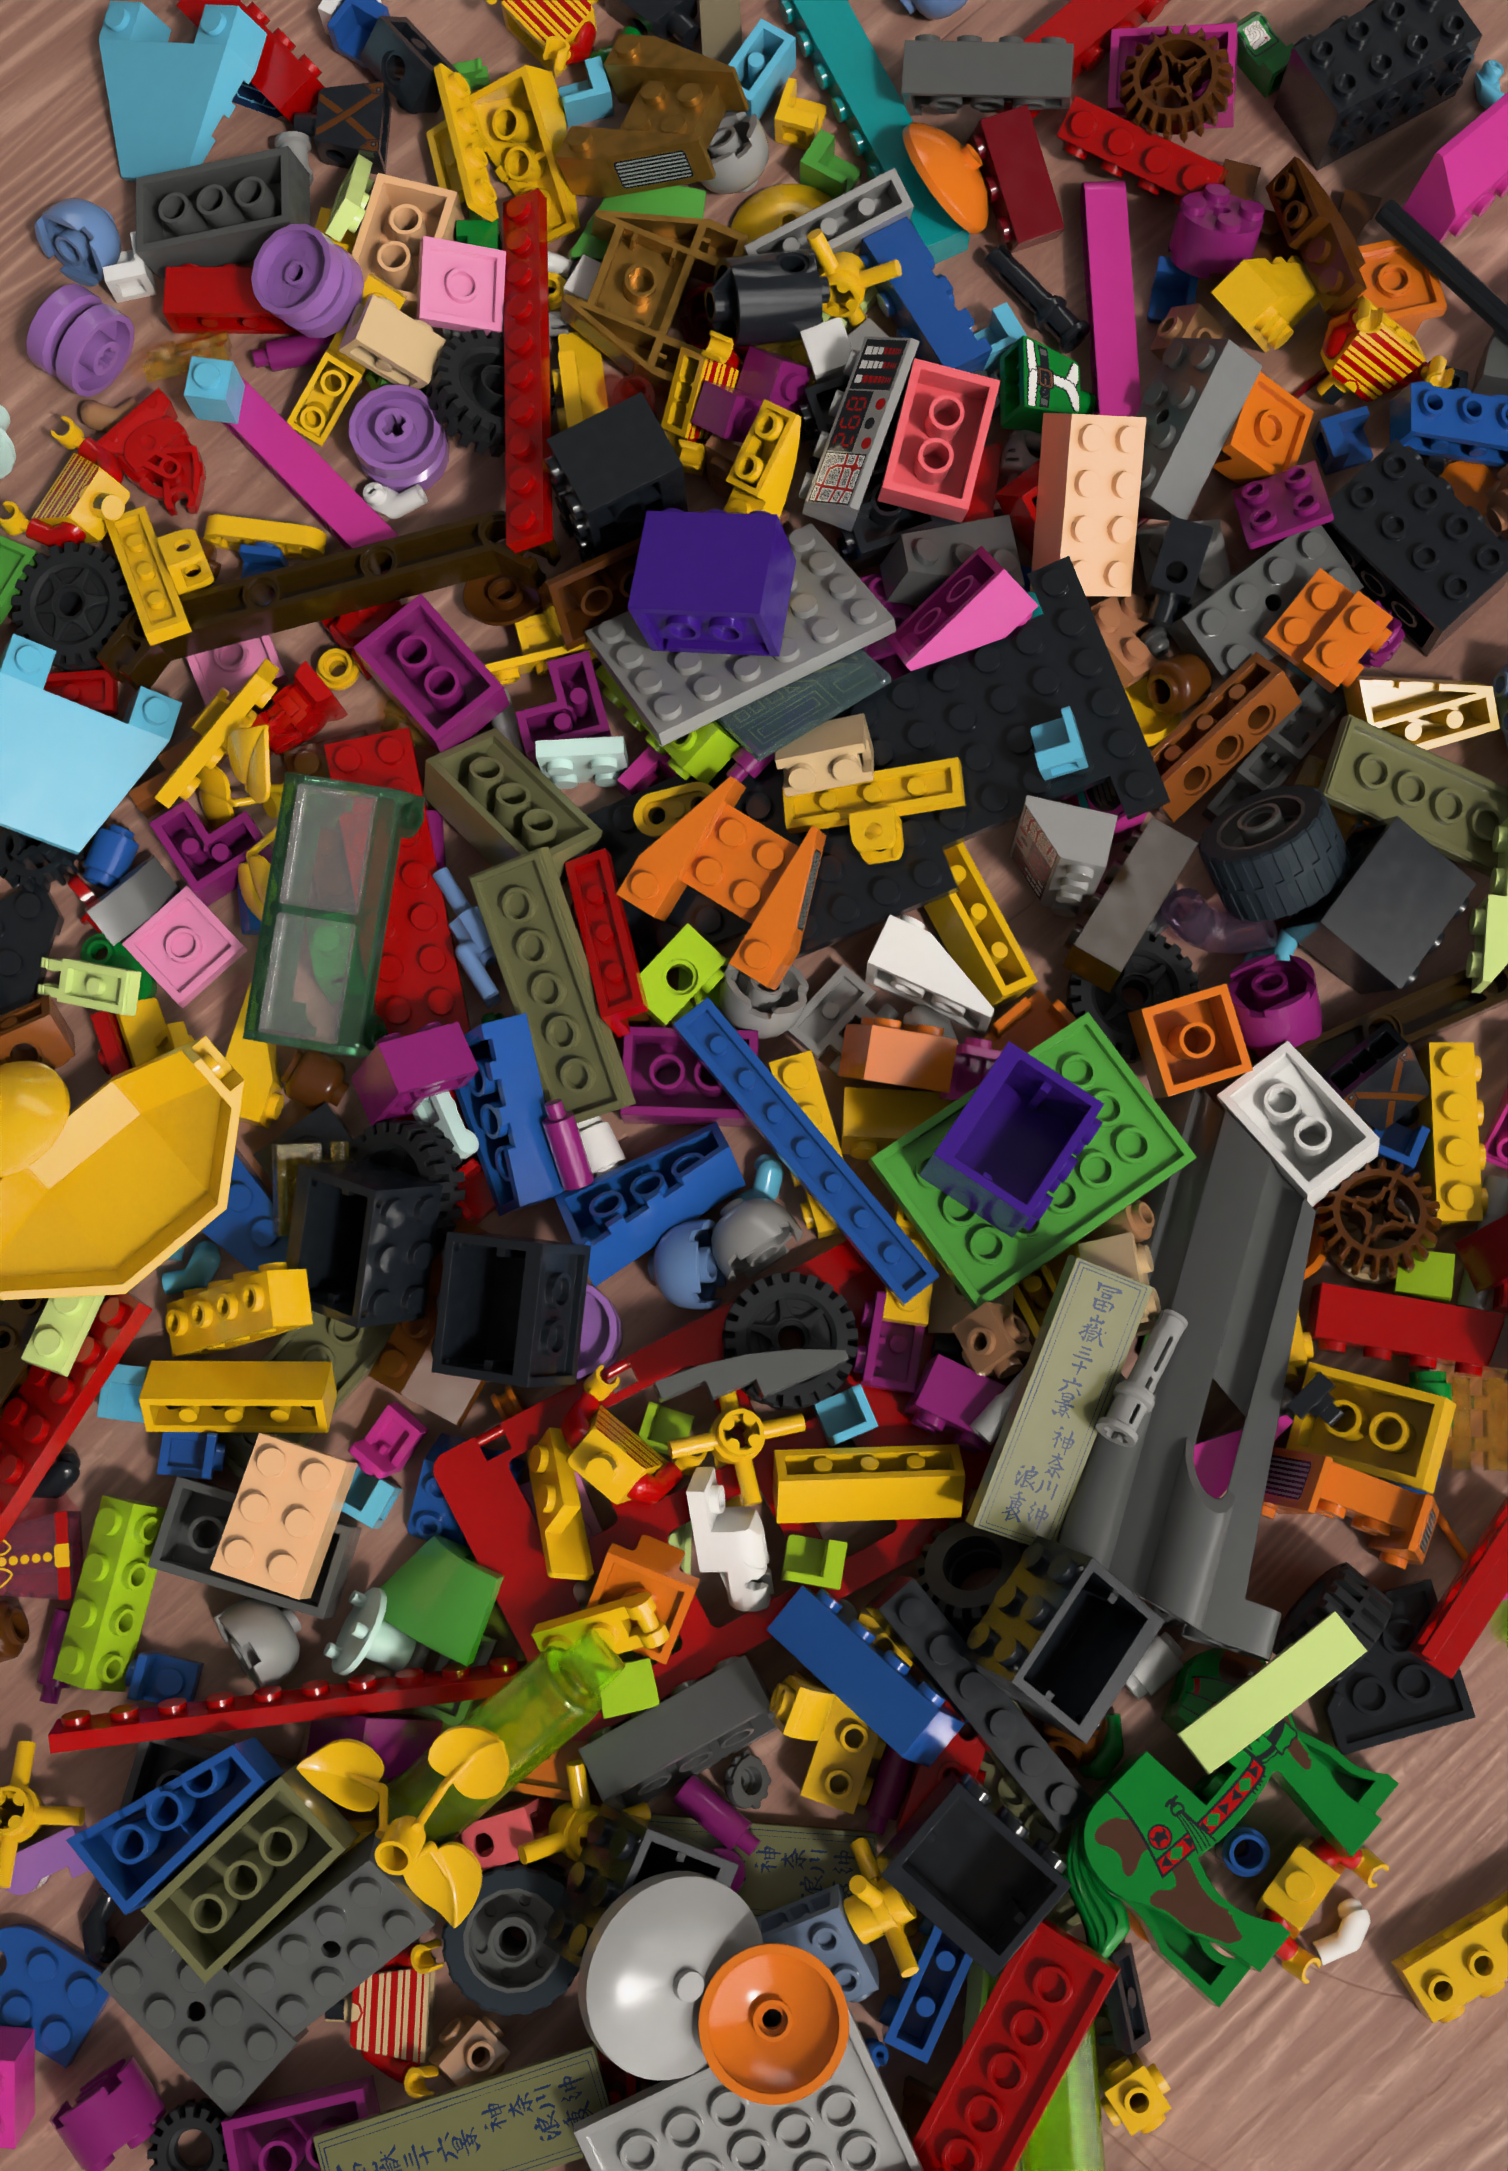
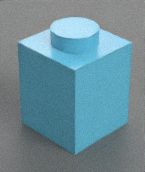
[184,356,245,424]

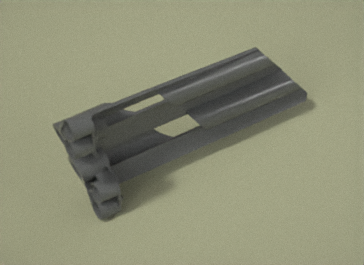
[1029,1087,1316,1661]

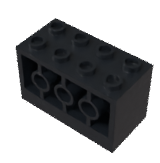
[798,374,959,572]
[545,392,688,563]

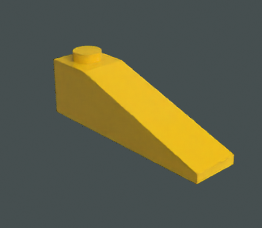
[469,65,580,245]

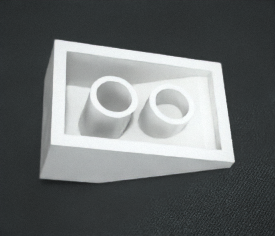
[865,915,995,1036]
[1217,1041,1380,1207]

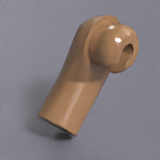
[80,397,139,433]

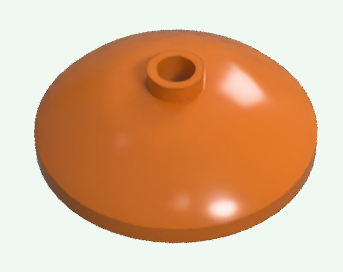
[902,122,989,235]
[698,1943,849,2105]

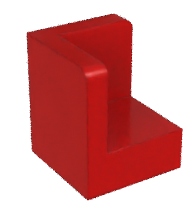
[456,1158,496,1226]

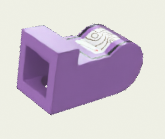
[5,1821,89,1895]

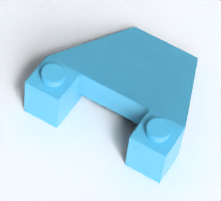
[99,1,267,182]
[0,633,182,855]

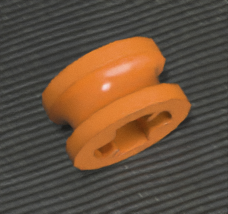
[490,1385,526,1421]

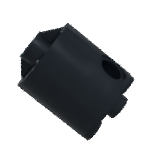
[705,249,830,348]

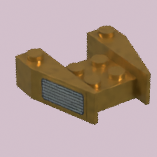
[555,34,749,198]
[560,210,749,398]

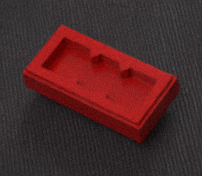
[90,1011,133,1077]

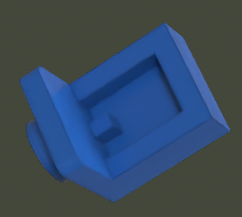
[157,1432,227,1480]

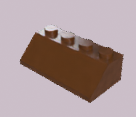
[537,509,704,651]
[368,1218,488,1427]

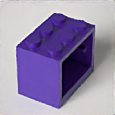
[628,508,796,657]
[919,1041,1104,1238]

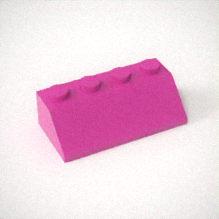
[1403,92,1508,243]

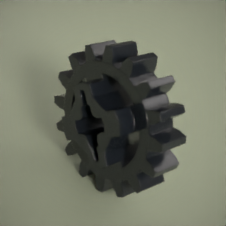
[0,826,86,893]

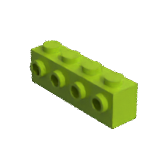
[595,664,741,784]
[53,1495,167,1692]

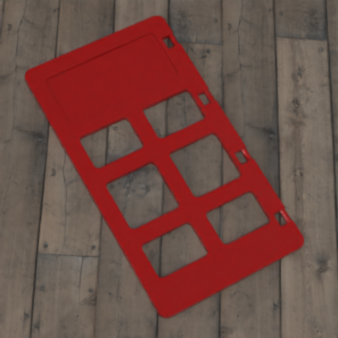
[433,1216,1012,1742]

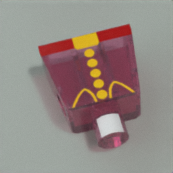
[0,1511,84,1600]

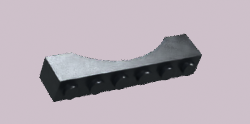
[865,1576,1093,1833]

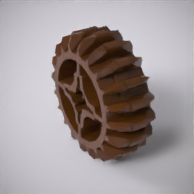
[1119,24,1234,144]
[1315,1158,1442,1280]

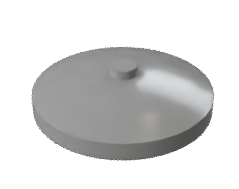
[578,1871,763,2080]

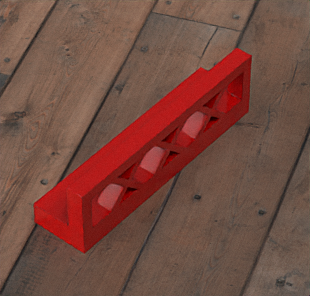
[564,848,649,1037]
[1407,1496,1508,1679]

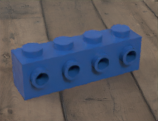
[1390,381,1508,468]
[878,1914,973,2064]

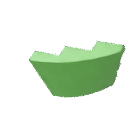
[568,185,706,278]
[380,1534,504,1666]

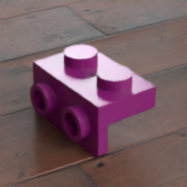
[853,1290,925,1395]

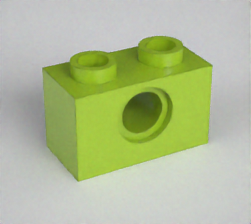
[640,923,727,1028]

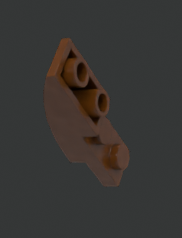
[1265,156,1367,317]

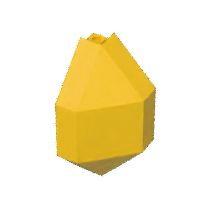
[0,1036,244,1300]

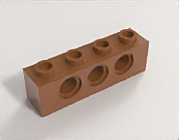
[1151,652,1302,823]
[0,995,75,1069]

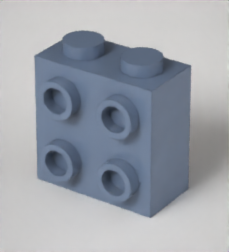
[755,1883,879,2003]

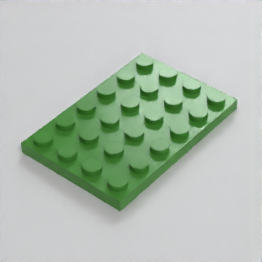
[868,1012,1197,1310]

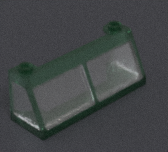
[242,772,425,1058]

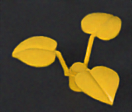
[196,725,317,929]
[296,1725,510,1928]

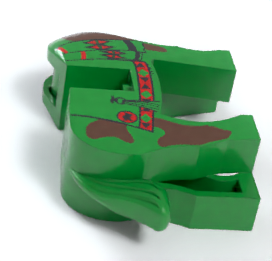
[1066,1647,1399,2007]

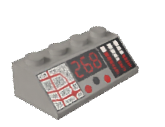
[798,337,920,532]
[1009,795,1118,917]

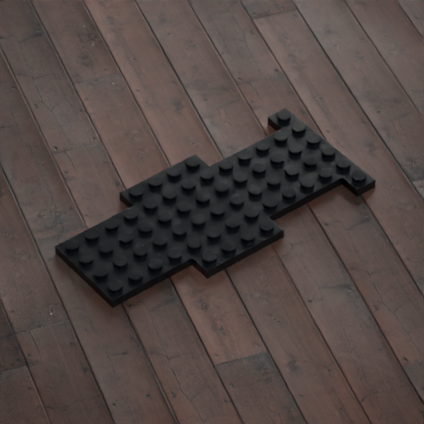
[587,556,1171,973]

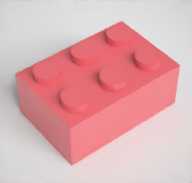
[877,358,1000,523]

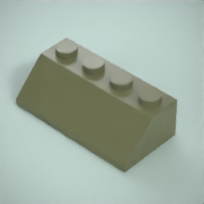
[424,727,602,886]

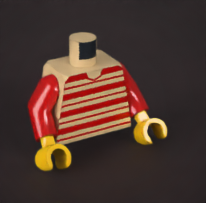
[325,1938,444,2099]

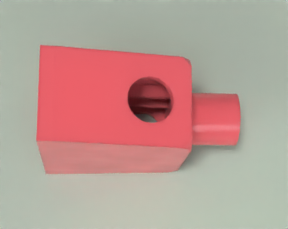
[445,1795,555,1871]

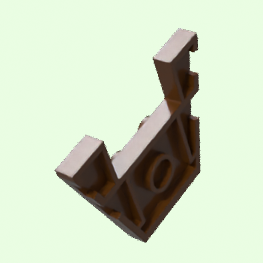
[1223,159,1382,264]

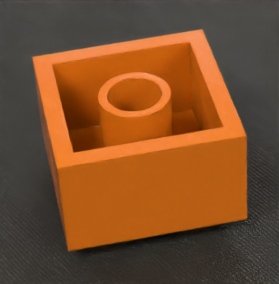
[1127,983,1253,1098]
[838,1017,958,1093]

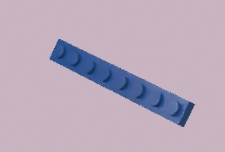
[673,997,940,1306]

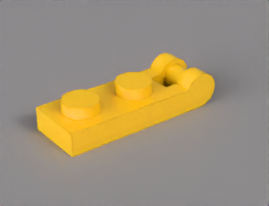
[531,1592,670,1674]

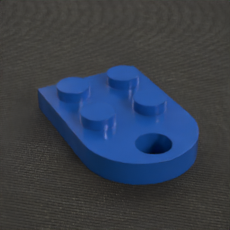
[0,1924,111,2068]

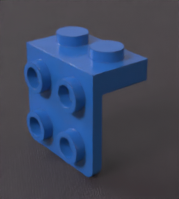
[407,1433,526,1549]

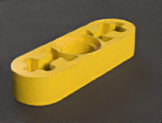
[203,514,327,560]

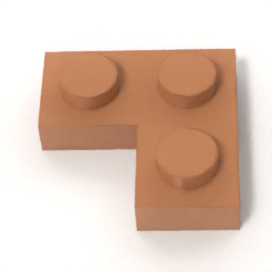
[1091,588,1159,688]

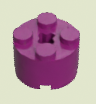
[1168,183,1265,280]
[1228,954,1322,1058]
[49,2055,166,2171]

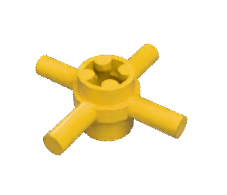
[806,229,902,330]
[667,1391,806,1507]
[0,1741,85,1888]
[518,1760,651,1865]
[843,1838,919,1977]

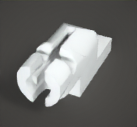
[686,1467,774,1611]

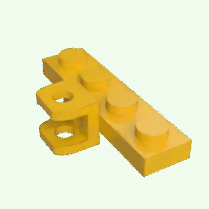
[104,506,214,646]
[154,658,280,809]
[782,757,966,865]

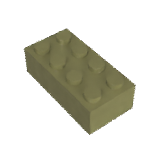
[141,1764,360,1984]

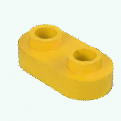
[633,782,715,839]

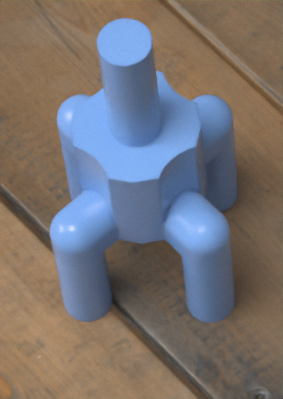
[432,867,502,1009]

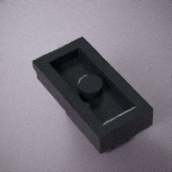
[1287,1372,1344,1427]
[1095,1943,1151,2054]

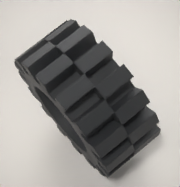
[147,2098,230,2171]

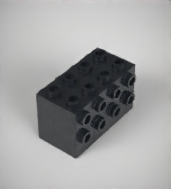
[1274,0,1482,171]
[1322,439,1508,657]

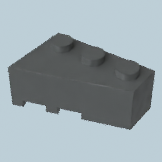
[880,515,1025,605]

